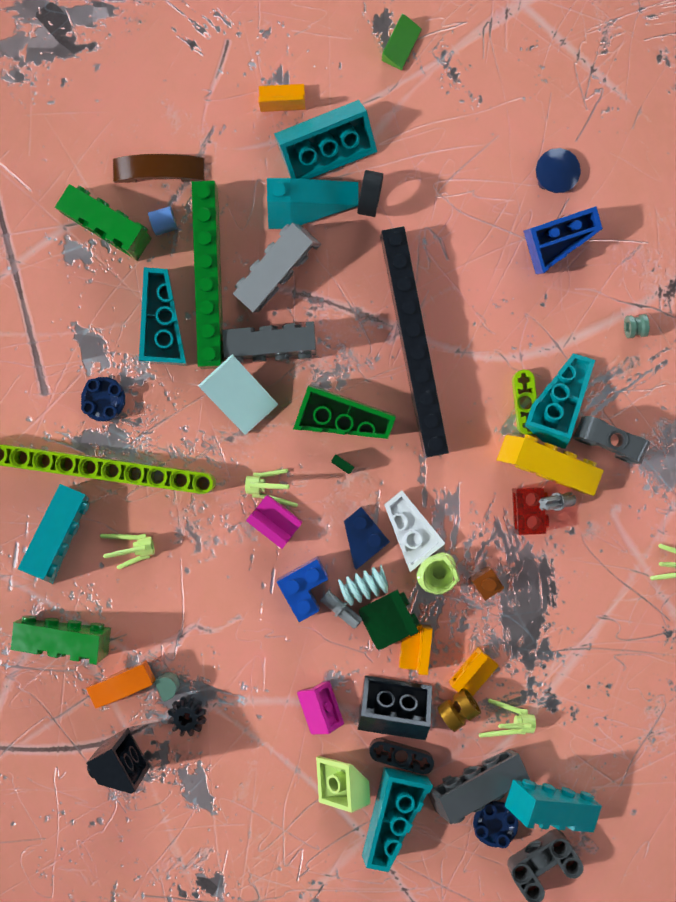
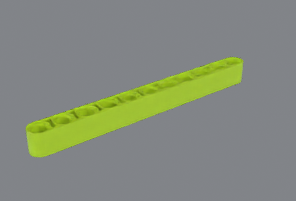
[0,444,216,494]

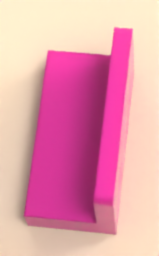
[246,495,302,549]
[297,681,344,734]

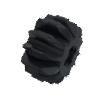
[168,696,207,737]

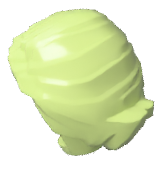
[416,552,460,595]

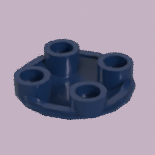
[536,148,581,193]
[81,377,125,422]
[473,801,519,848]

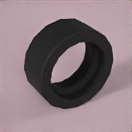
[357,170,383,217]

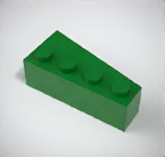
[55,184,152,261]
[293,385,396,439]
[11,616,111,665]

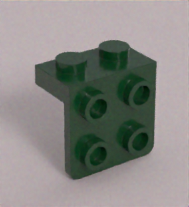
[359,589,420,650]

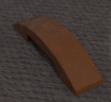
[113,154,204,183]

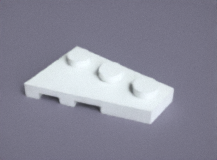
[384,490,445,572]

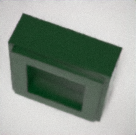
[331,454,354,474]

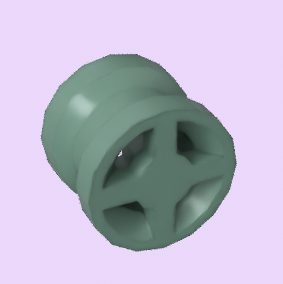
[624,314,650,338]

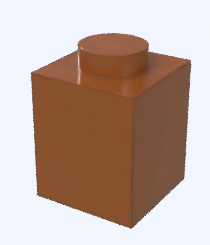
[469,566,504,601]

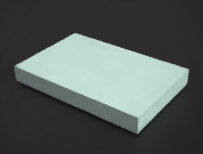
[198,354,279,435]

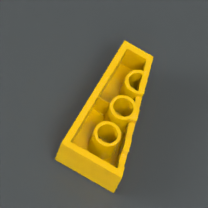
[497,434,604,496]

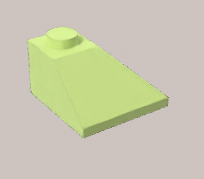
[316,756,371,813]

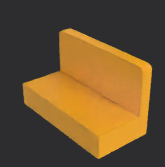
[258,84,306,112]
[399,624,433,675]
[449,647,498,696]

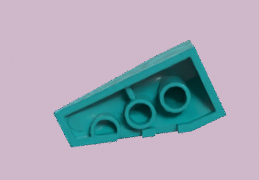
[267,178,359,229]
[525,353,595,449]

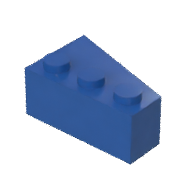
[523,206,603,274]

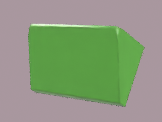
[382,14,422,70]

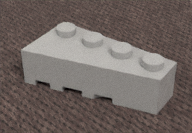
[233,223,321,313]

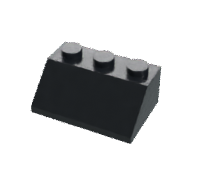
[357,675,432,740]
[86,728,150,794]

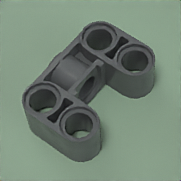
[573,416,651,464]
[507,829,584,902]

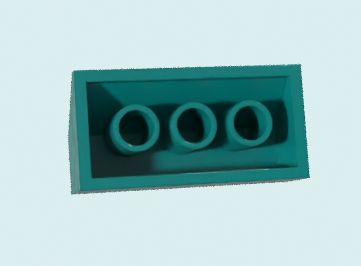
[274,100,377,179]

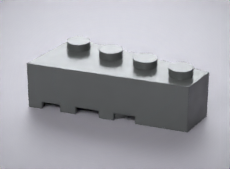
[222,321,316,363]
[428,749,530,824]

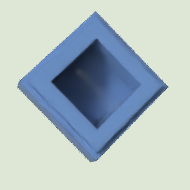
[148,206,178,236]

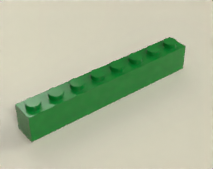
[191,181,224,369]

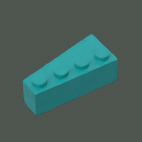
[18,484,90,584]
[362,767,433,872]
[505,779,602,832]

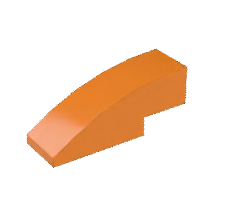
[86,660,156,709]

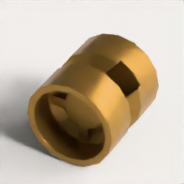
[438,688,481,732]

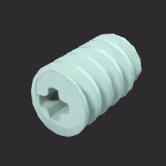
[338,565,389,606]

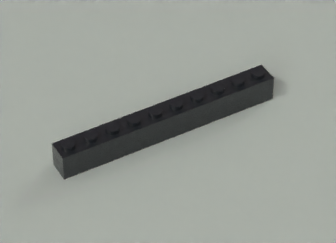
[380,226,449,458]

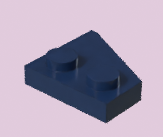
[344,507,390,570]

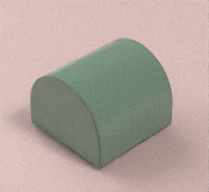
[154,672,180,702]

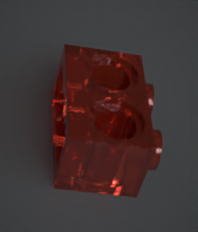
[512,487,549,535]

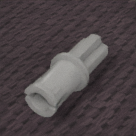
[539,492,576,511]
[320,590,362,629]

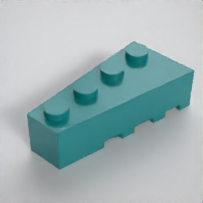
[139,267,187,366]

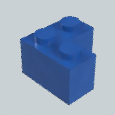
[277,556,328,622]

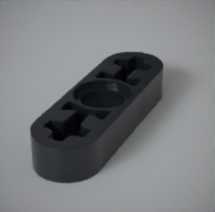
[369,738,434,774]

